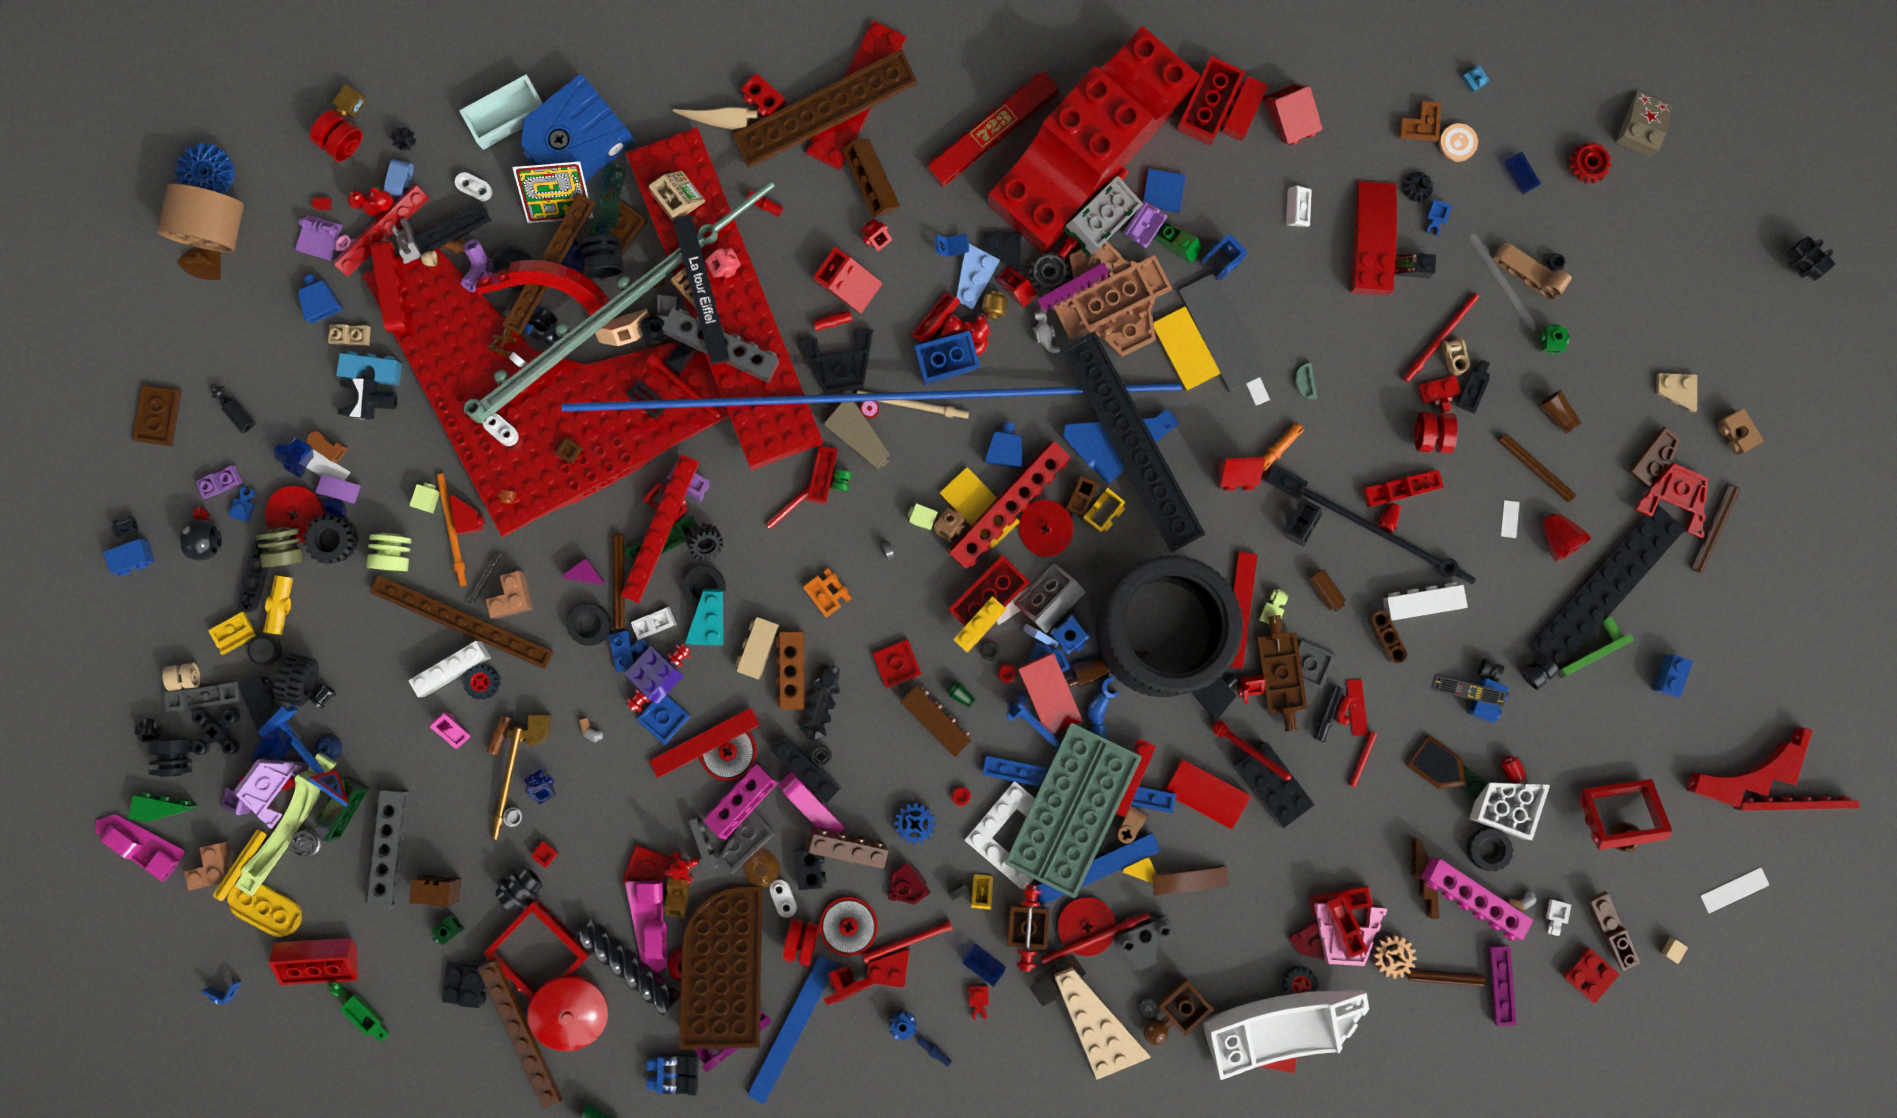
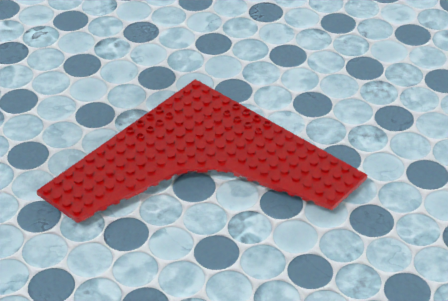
[363,248,729,537]

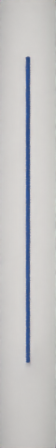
[562,383,1182,411]

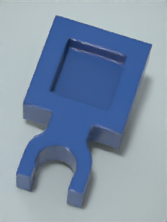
[1426,200,1452,236]
[229,486,256,522]

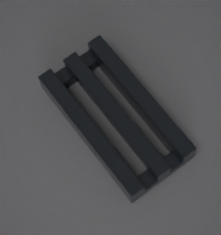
[626,380,666,420]

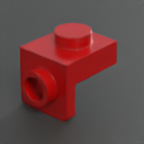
[1237,675,1265,704]

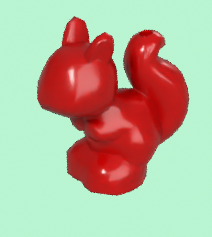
[347,187,393,219]
[941,314,991,356]

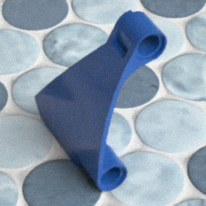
[1063,409,1180,485]

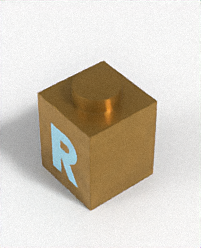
[332,84,367,118]

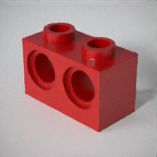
[741,73,786,117]

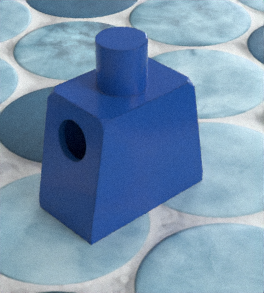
[298,275,345,324]
[985,423,1022,469]

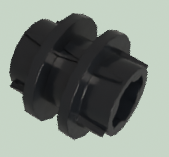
[1787,236,1835,281]
[495,866,542,912]

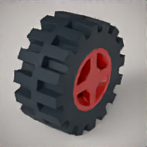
[463,665,501,699]
[1281,966,1319,995]

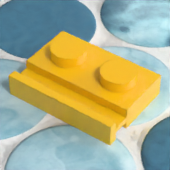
[208,612,258,655]

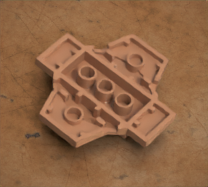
[1054,241,1172,357]

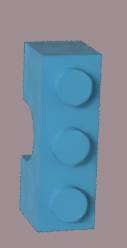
[336,351,402,386]

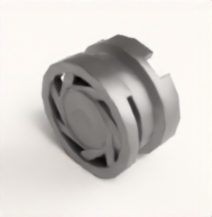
[290,829,322,858]

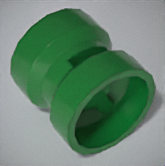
[830,469,852,492]

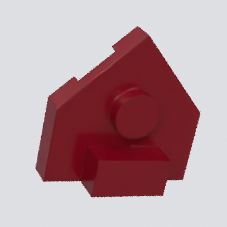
[888,861,931,905]
[1288,918,1325,960]

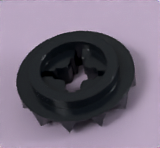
[1403,171,1434,202]

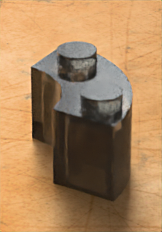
[1029,954,1086,1006]

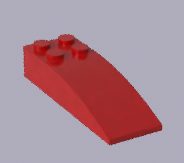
[1350,181,1397,296]

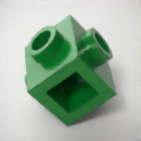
[1539,324,1570,354]

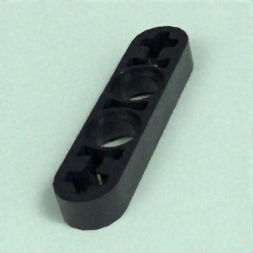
[238,539,269,612]

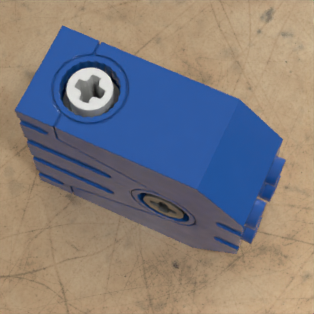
[521,73,636,183]

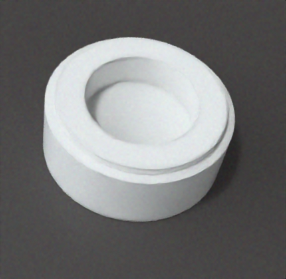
[509,352,528,368]

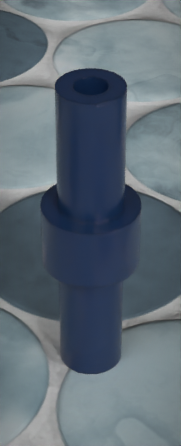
[917,1036,952,1067]

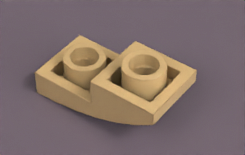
[328,324,371,346]

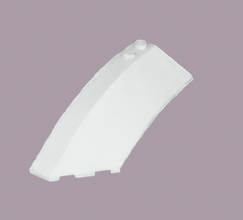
[1202,991,1369,1080]

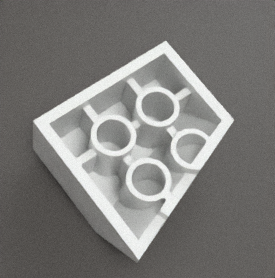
[1469,783,1550,840]

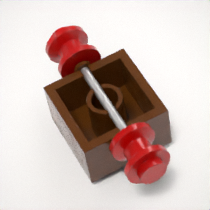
[1007,884,1050,971]

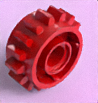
[1568,142,1612,184]

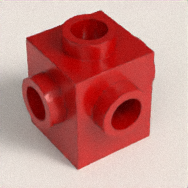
[860,218,893,251]

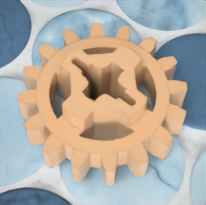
[1372,935,1417,979]

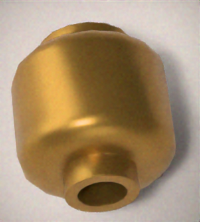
[981,291,1008,320]

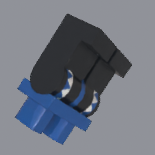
[646,1053,699,1096]

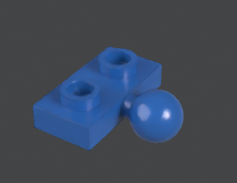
[609,631,649,672]

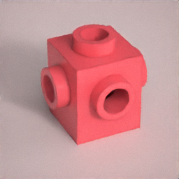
[705,248,741,277]

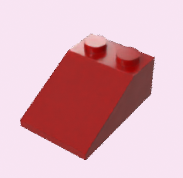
[1217,457,1265,491]

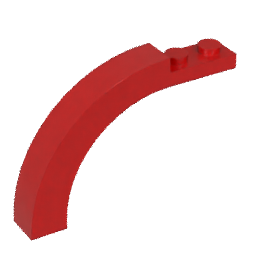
[475,260,610,316]

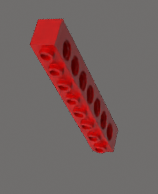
[946,441,1071,569]

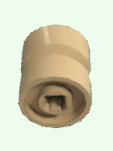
[163,663,200,691]

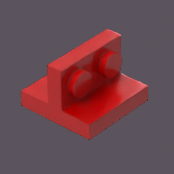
[824,966,873,1006]

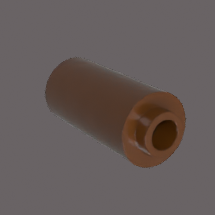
[1308,568,1346,612]

